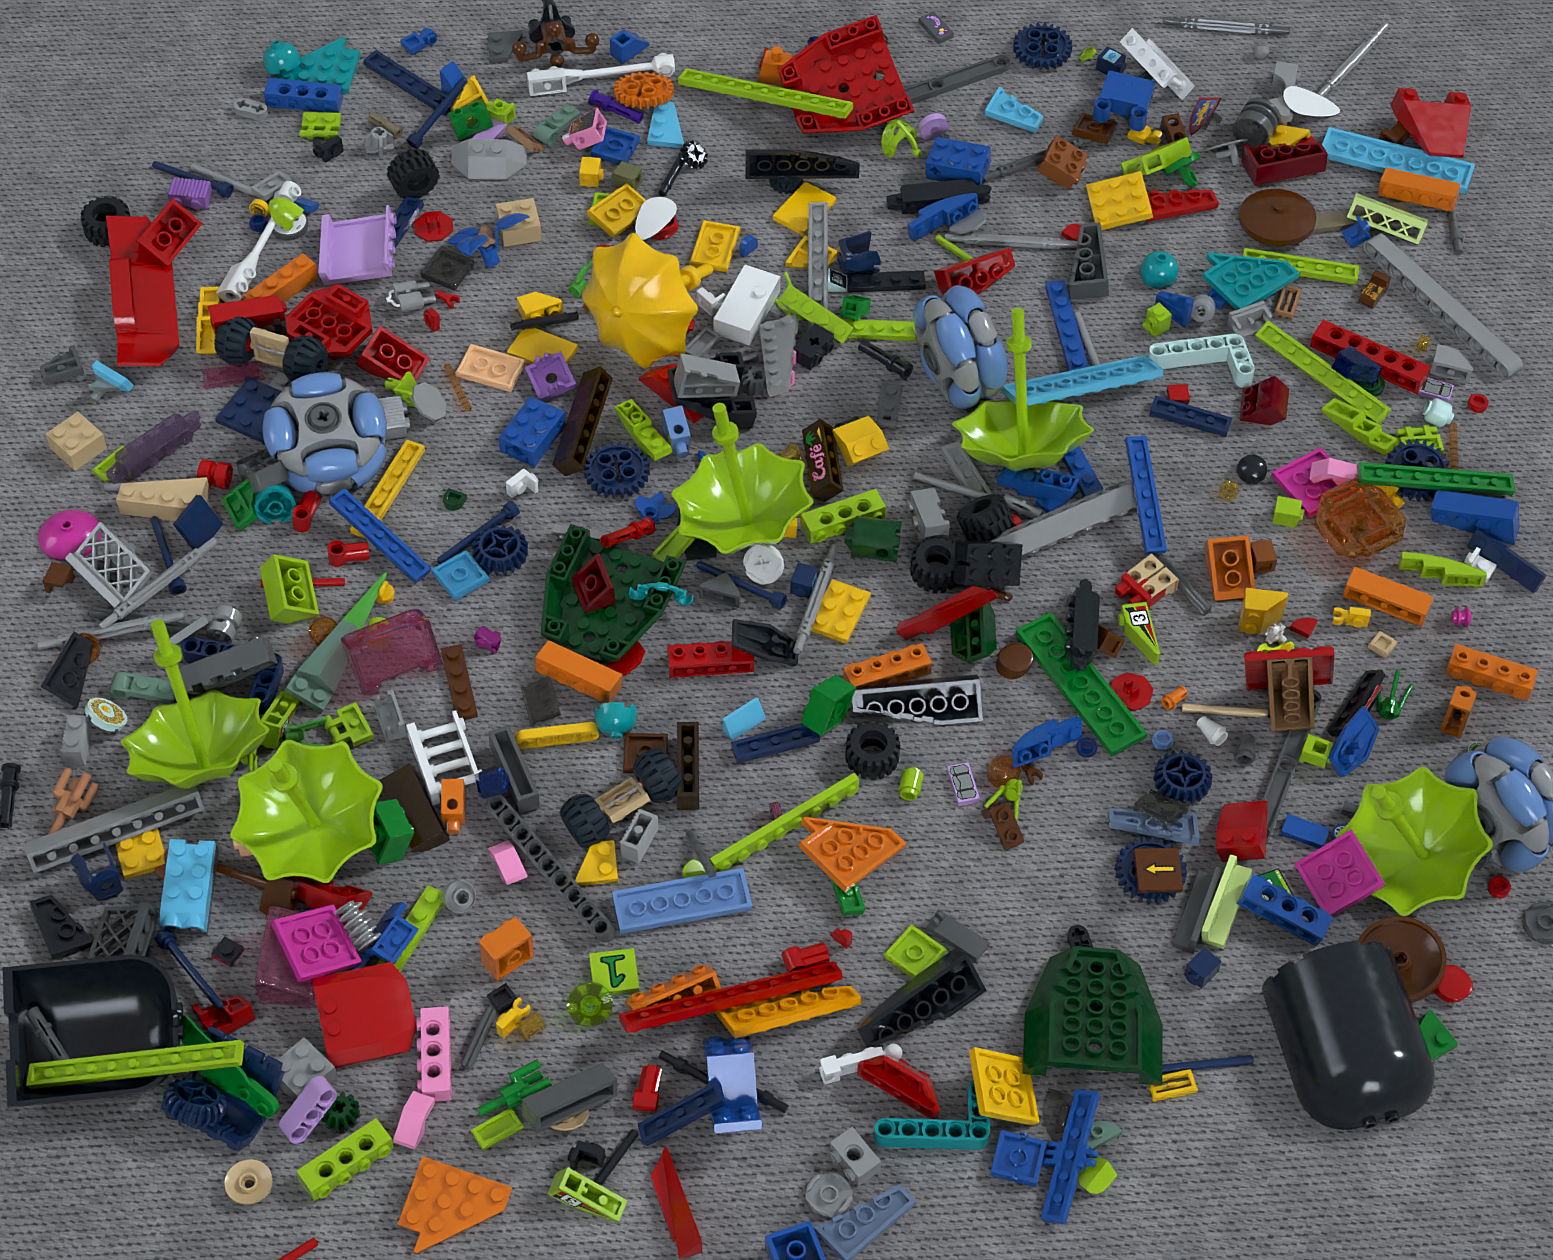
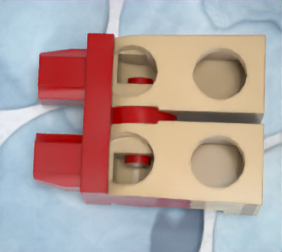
[1114,554,1179,609]

